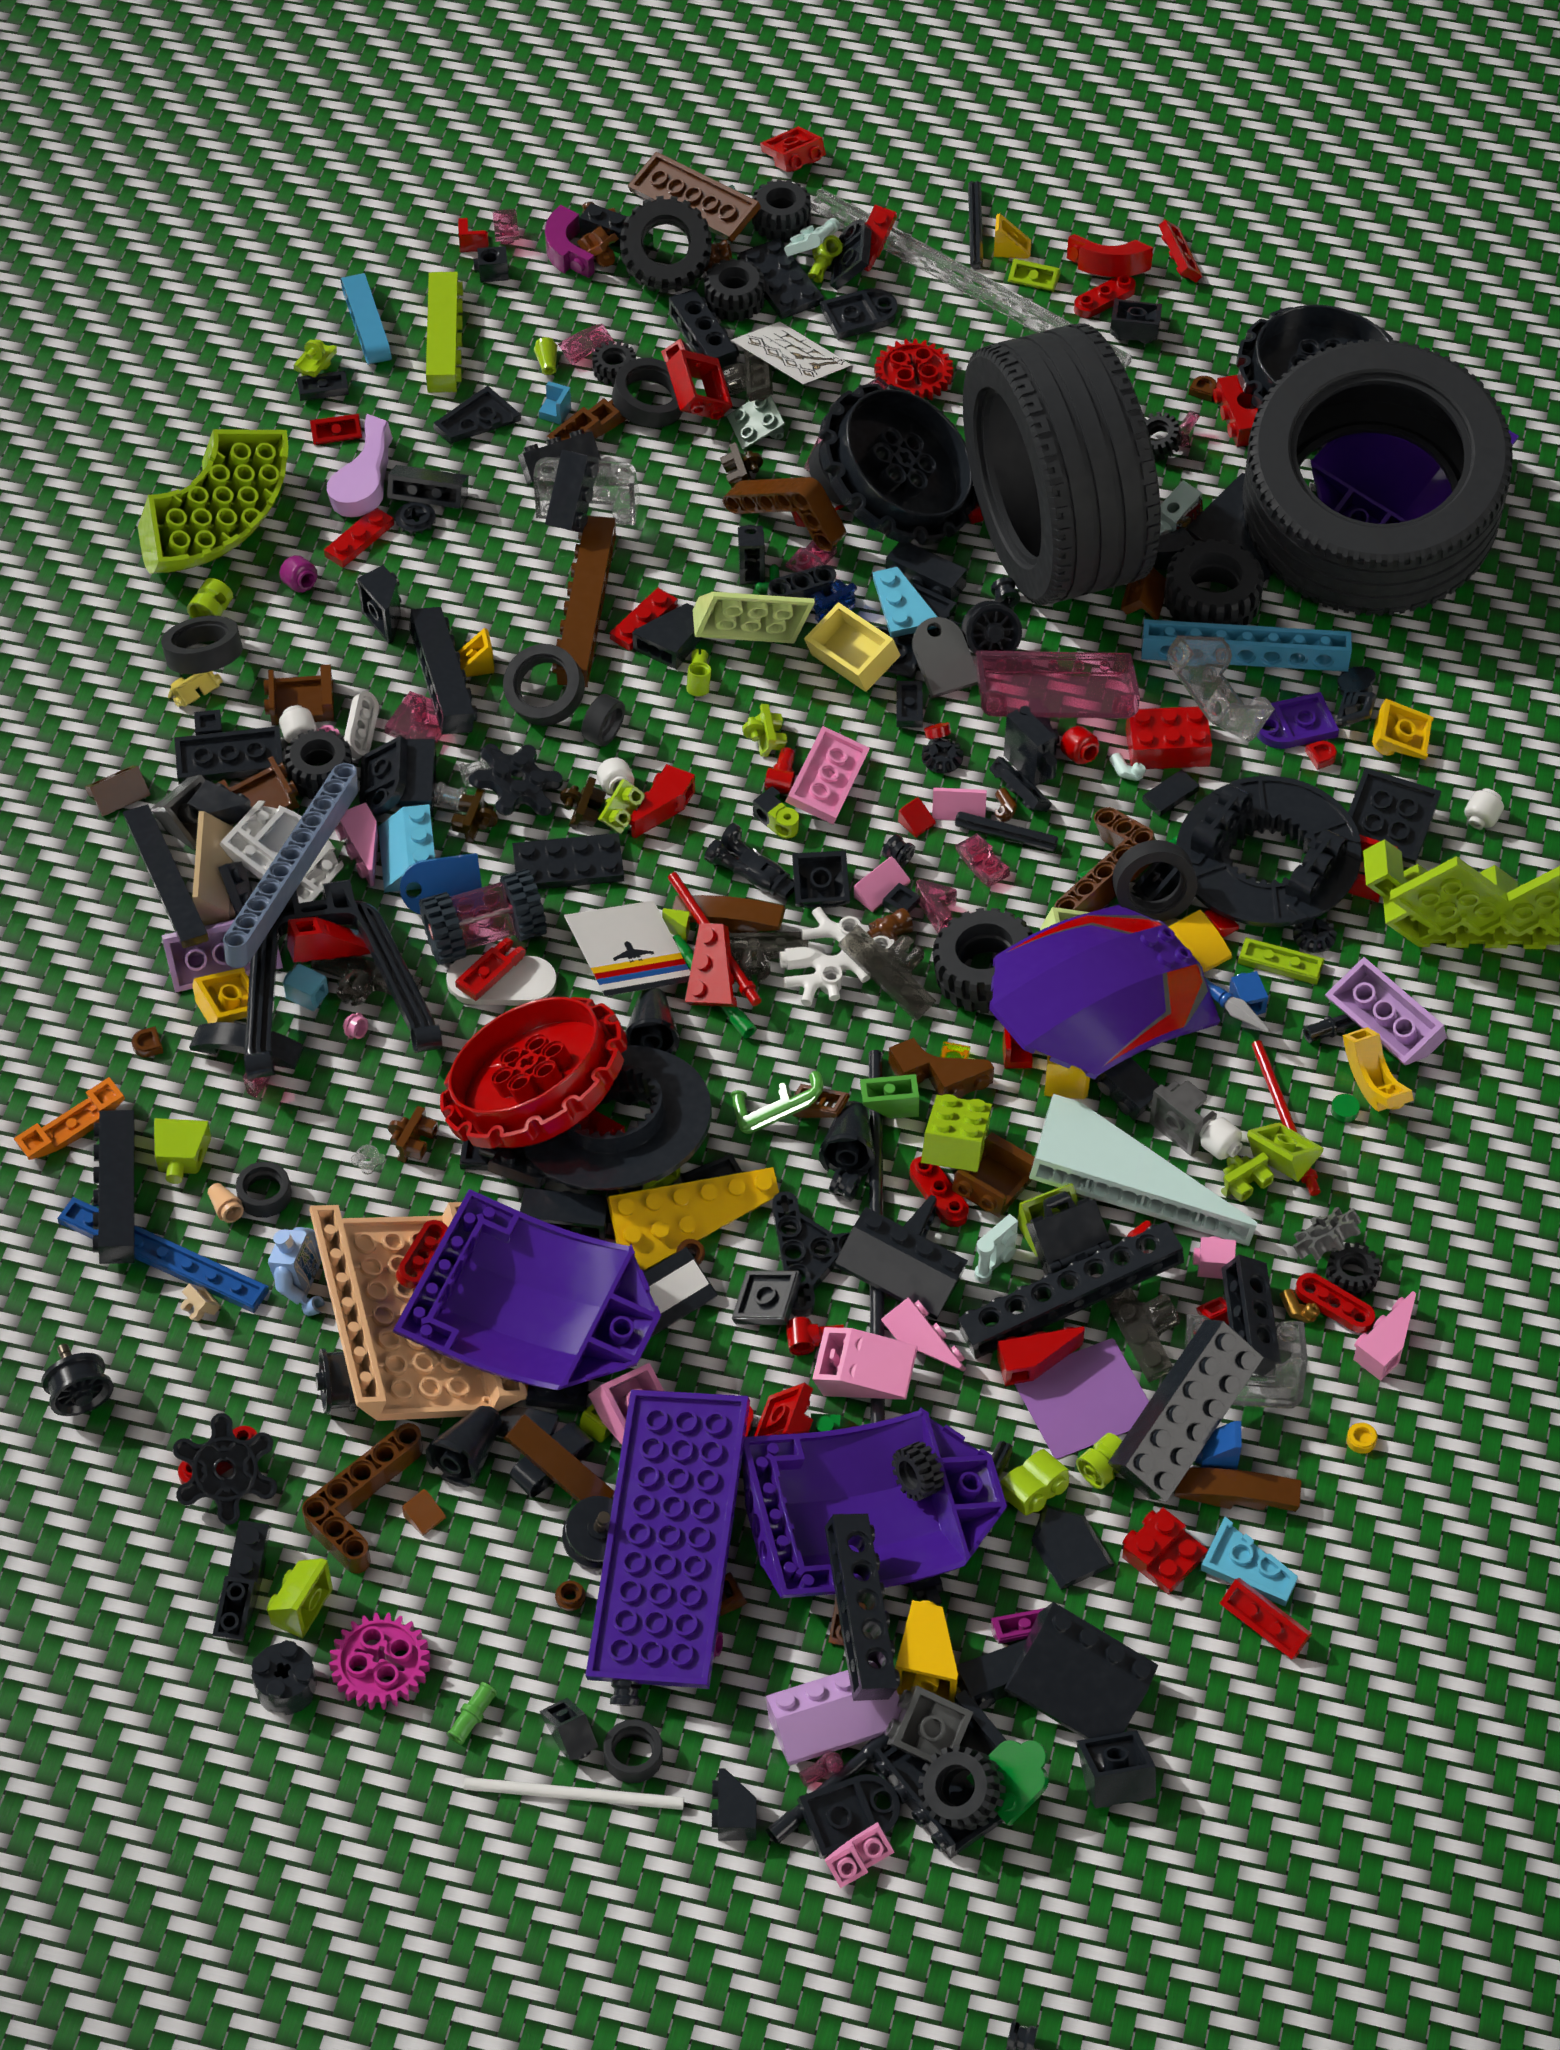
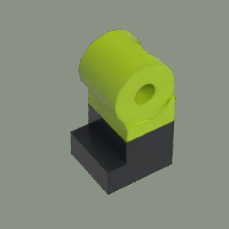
[753,786,799,839]

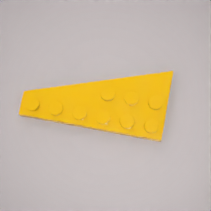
[607,1167,779,1271]

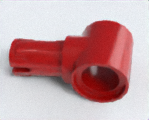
[764,748,795,795]
[786,1317,844,1356]

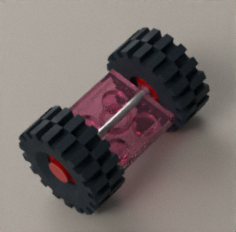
[419,869,547,965]

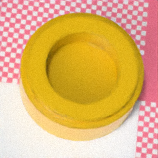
[1346,1423,1377,1454]

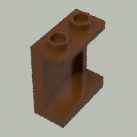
[264,664,335,725]
[218,756,300,825]
[951,1132,1035,1218]

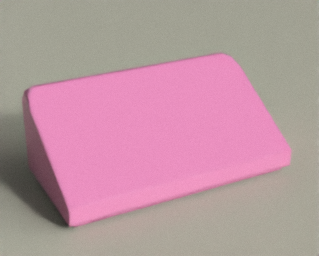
[932,788,987,821]
[854,856,911,912]

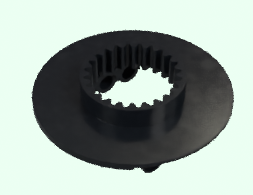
[1176,776,1362,927]
[522,1045,712,1192]

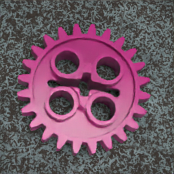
[329,1613,431,1710]

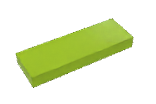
[1238,937,1325,985]

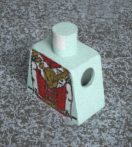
[1160,480,1203,535]

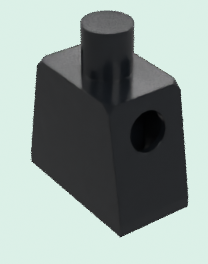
[738,525,765,585]

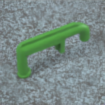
[730,1071,824,1134]

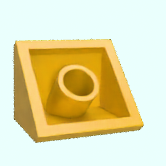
[1044,1055,1090,1099]

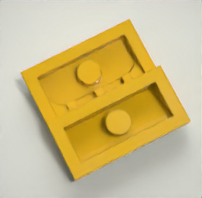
[1168,910,1232,973]

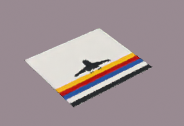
[564,901,690,997]

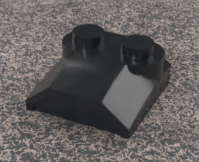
[1110,298,1162,344]
[792,850,850,909]

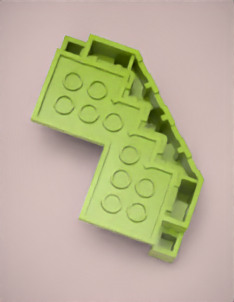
[1363,839,1560,949]

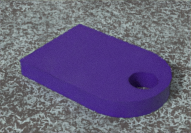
[1254,692,1339,749]

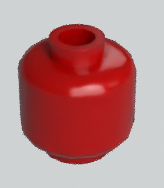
[1060,726,1099,765]

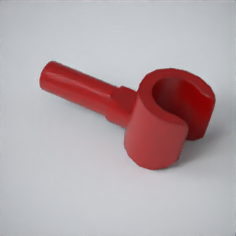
[968,502,984,524]

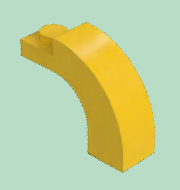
[1343,1027,1414,1112]

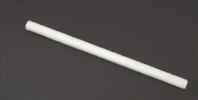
[464,1777,684,1810]

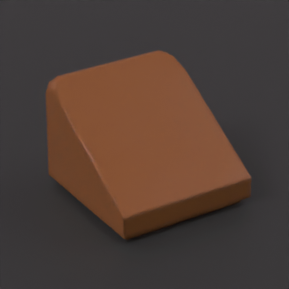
[402,1489,446,1536]

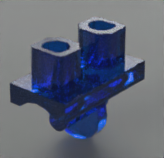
[811,579,857,623]

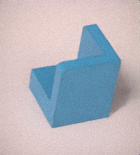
[539,381,571,425]

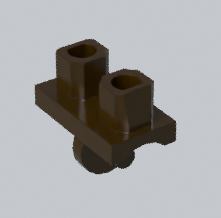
[720,442,763,488]
[560,776,607,829]
[451,788,498,843]

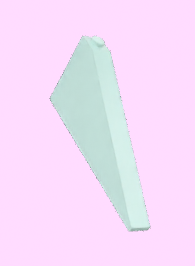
[1029,1094,1257,1246]

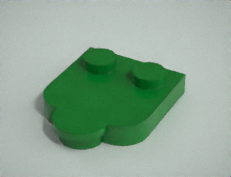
[966,1740,1049,1826]

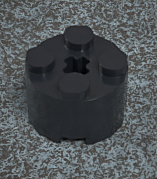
[251,1640,317,1715]

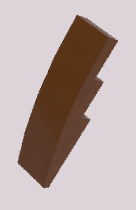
[547,398,627,440]
[672,895,786,934]
[1173,1467,1301,1512]

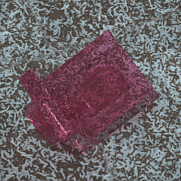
[493,209,519,244]

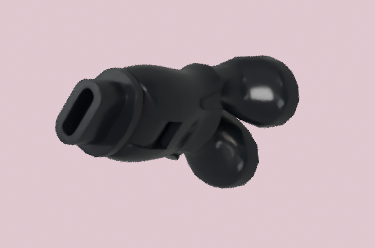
[704,822,795,899]

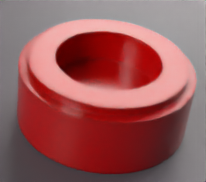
[924,722,951,739]

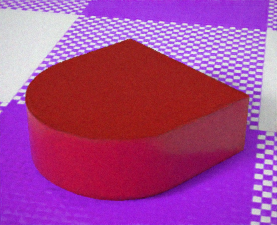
[1305,741,1337,770]

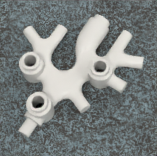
[779,907,909,1006]

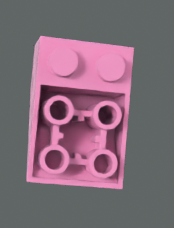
[812,1327,918,1400]

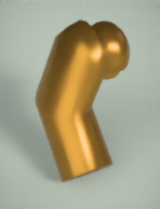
[1280,1289,1320,1323]

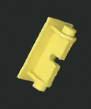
[168,671,223,707]

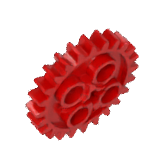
[874,339,953,400]

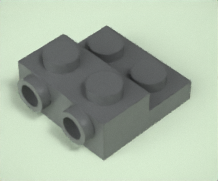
[885,1686,973,1763]

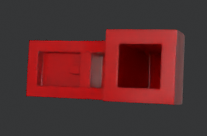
[1066,234,1153,277]

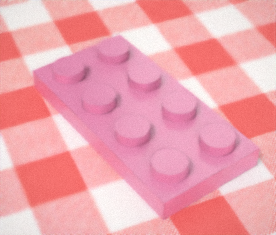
[785,726,870,825]

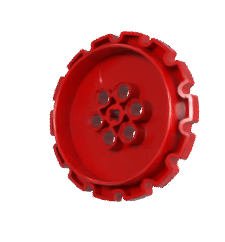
[440,997,627,1148]

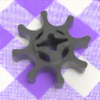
[1293,1207,1361,1261]

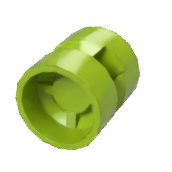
[187,578,233,618]
[1076,1433,1122,1489]

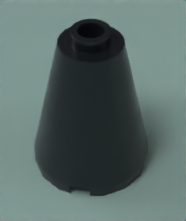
[625,988,680,1054]
[819,1101,876,1176]
[426,1406,502,1487]

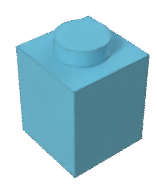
[283,963,329,1012]

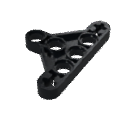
[772,1192,850,1317]

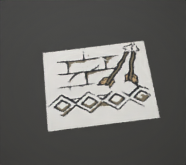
[731,322,851,384]

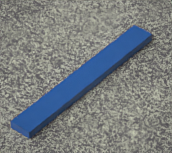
[57,1197,269,1313]

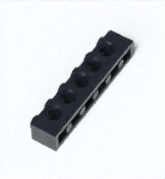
[825,1513,900,1701]

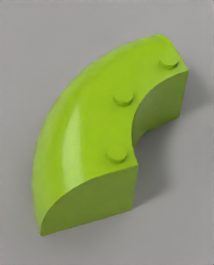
[138,429,288,574]

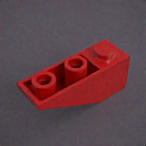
[629,764,695,838]
[287,917,370,962]
[997,1326,1085,1386]

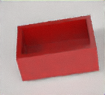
[1125,706,1212,769]

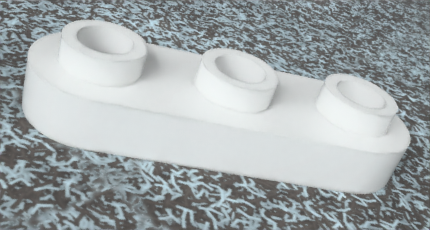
[344,691,379,759]

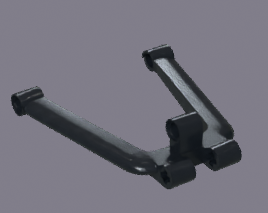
[243,880,443,1080]

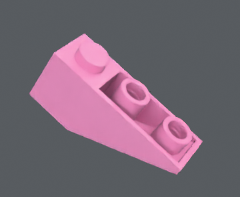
[335,803,379,887]
[1353,1291,1416,1381]
[881,1298,966,1371]

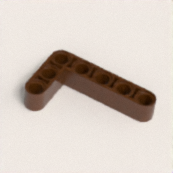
[722,477,846,552]
[1054,807,1156,912]
[302,1423,423,1574]

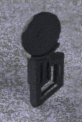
[1336,666,1377,727]

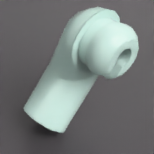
[1110,753,1146,781]

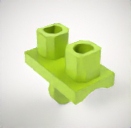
[294,339,337,378]
[742,704,787,757]
[598,779,645,834]
[1221,1152,1274,1202]

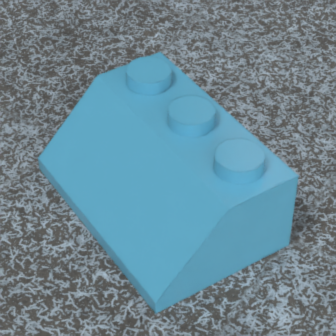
[378,804,435,892]

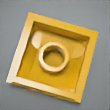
[1372,699,1434,760]
[192,967,249,1023]

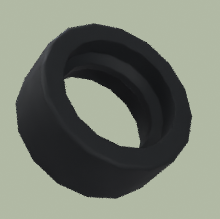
[581,694,625,747]
[235,1161,292,1218]
[604,1719,663,1783]

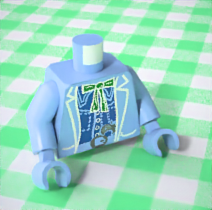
[268,1227,325,1316]

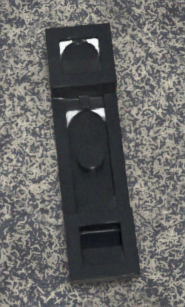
[189,1022,304,1070]

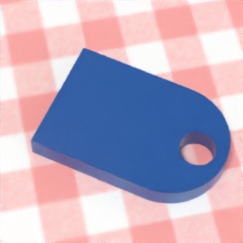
[400,853,485,914]

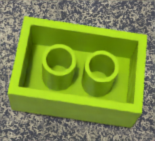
[921,1094,992,1172]

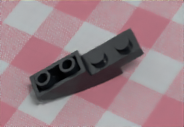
[212,1520,271,1641]

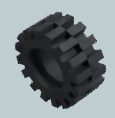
[592,341,636,386]
[1144,412,1183,460]
[1326,1242,1380,1298]
[892,1441,944,1501]

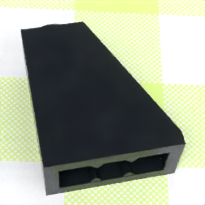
[632,603,703,670]

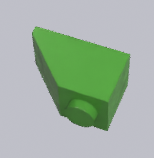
[860,1074,919,1119]

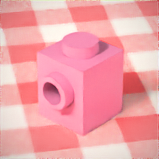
[1193,1236,1236,1279]

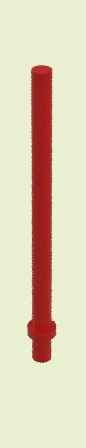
[668,872,761,1006]
[1252,1040,1321,1196]

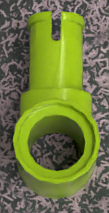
[808,235,842,283]
[686,649,711,696]

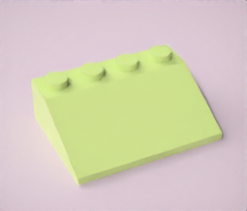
[693,592,815,643]

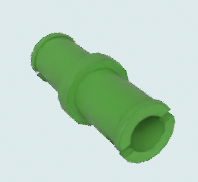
[446,1682,497,1745]

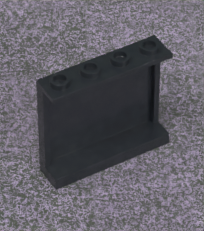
[873,1689,1007,1859]

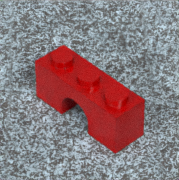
[1213,375,1258,447]

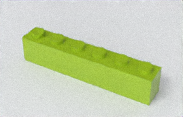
[426,272,463,393]

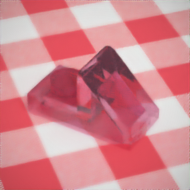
[915,879,957,934]

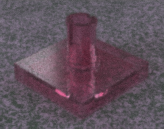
[384,691,442,743]

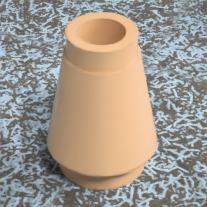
[207,1183,244,1223]

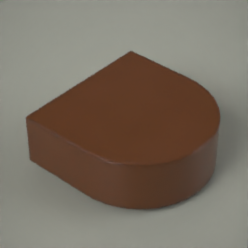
[1188,376,1217,402]
[131,1026,163,1057]

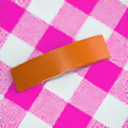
[14,1077,125,1160]

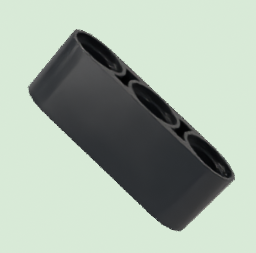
[767,565,836,602]
[510,1422,595,1497]

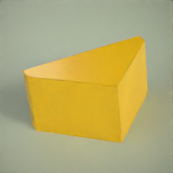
[994,213,1031,259]
[457,628,494,677]

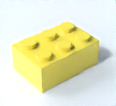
[804,602,901,692]

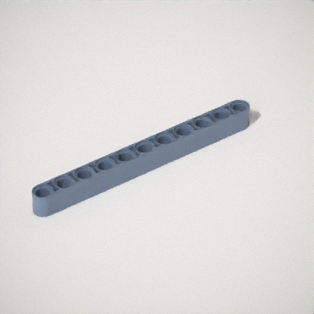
[223,763,358,968]

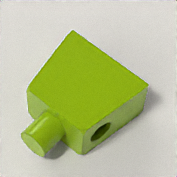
[154,1118,211,1184]

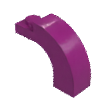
[545,205,595,278]

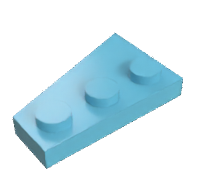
[872,567,937,638]
[1201,1517,1298,1606]

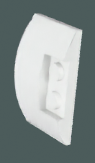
[220,800,344,903]

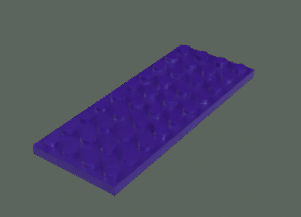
[585,1389,750,1689]

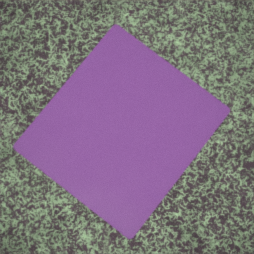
[1014,1338,1149,1459]

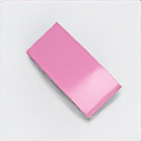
[825,1822,895,1888]

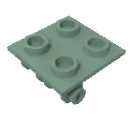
[726,390,785,450]

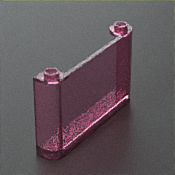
[975,651,1140,719]

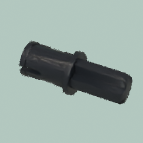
[1303,1014,1358,1043]

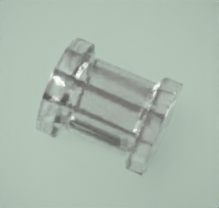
[459,758,490,786]
[433,782,467,811]

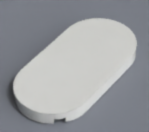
[446,955,557,1006]

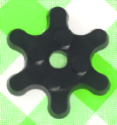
[469,744,563,816]
[173,1413,277,1525]

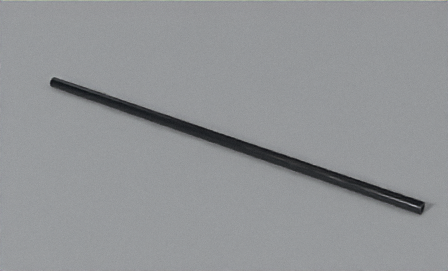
[869,1050,885,1423]

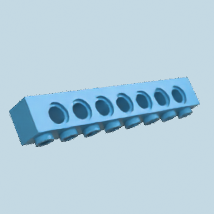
[1141,619,1352,672]

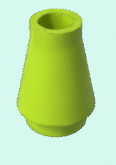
[534,337,558,375]

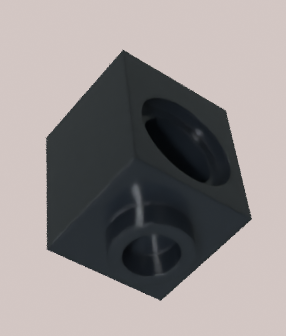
[473,246,509,282]

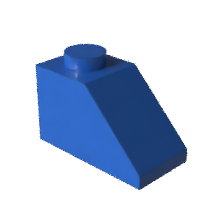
[1194,1421,1242,1470]

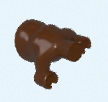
[704,239,732,272]
[867,908,913,942]

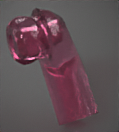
[1179,410,1200,447]

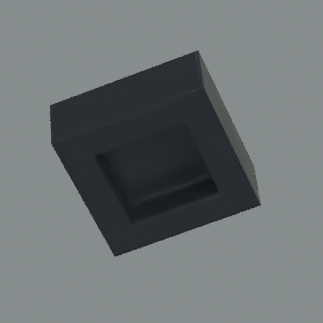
[194,709,222,735]
[882,883,921,913]

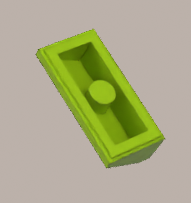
[1008,258,1061,292]

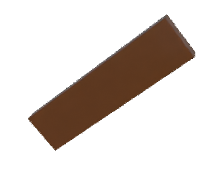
[504,1414,615,1502]

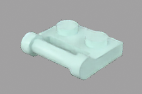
[784,218,840,257]
[974,1214,1018,1283]

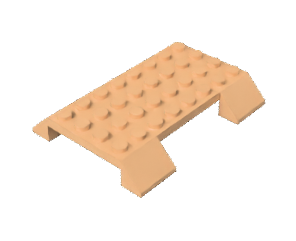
[309,1202,528,1421]

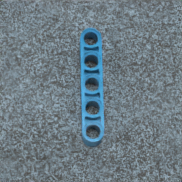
[341,273,392,365]

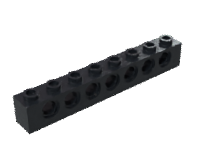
[958,1221,1184,1360]

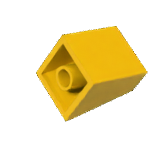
[895,1600,958,1703]

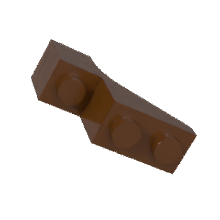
[888,1038,994,1098]

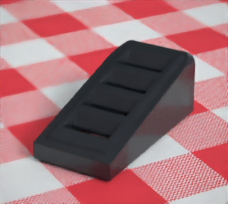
[903,1195,937,1238]

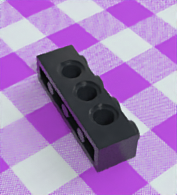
[669,289,739,373]
[1221,1255,1281,1376]

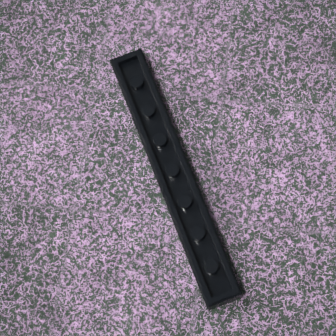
[123,804,209,949]

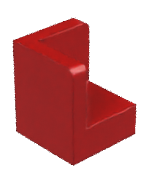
[458,218,488,252]
[1002,1027,1033,1069]

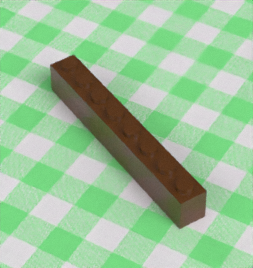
[552,515,616,687]

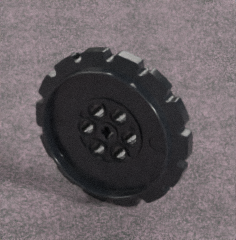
[1236,305,1393,408]
[819,384,977,545]

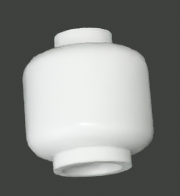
[279,705,317,743]
[597,758,634,796]
[1464,788,1504,830]
[1199,1117,1243,1160]

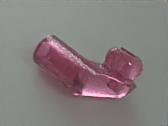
[799,1752,843,1787]

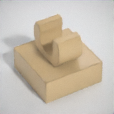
[180,1283,221,1321]

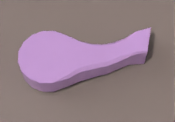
[327,414,393,517]

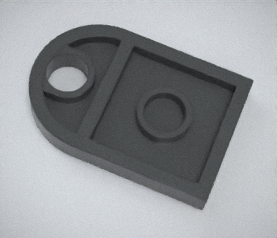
[912,617,981,698]

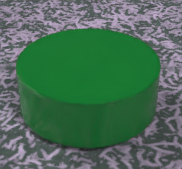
[1331,1094,1360,1122]

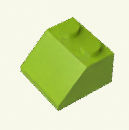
[267,1558,333,1639]

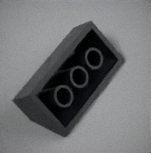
[834,1207,968,1320]

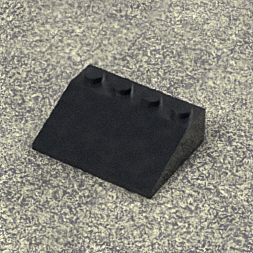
[1004,1602,1158,1739]

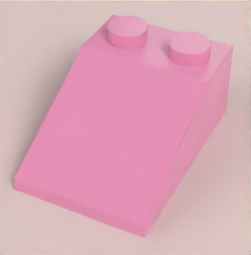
[588,1362,664,1445]

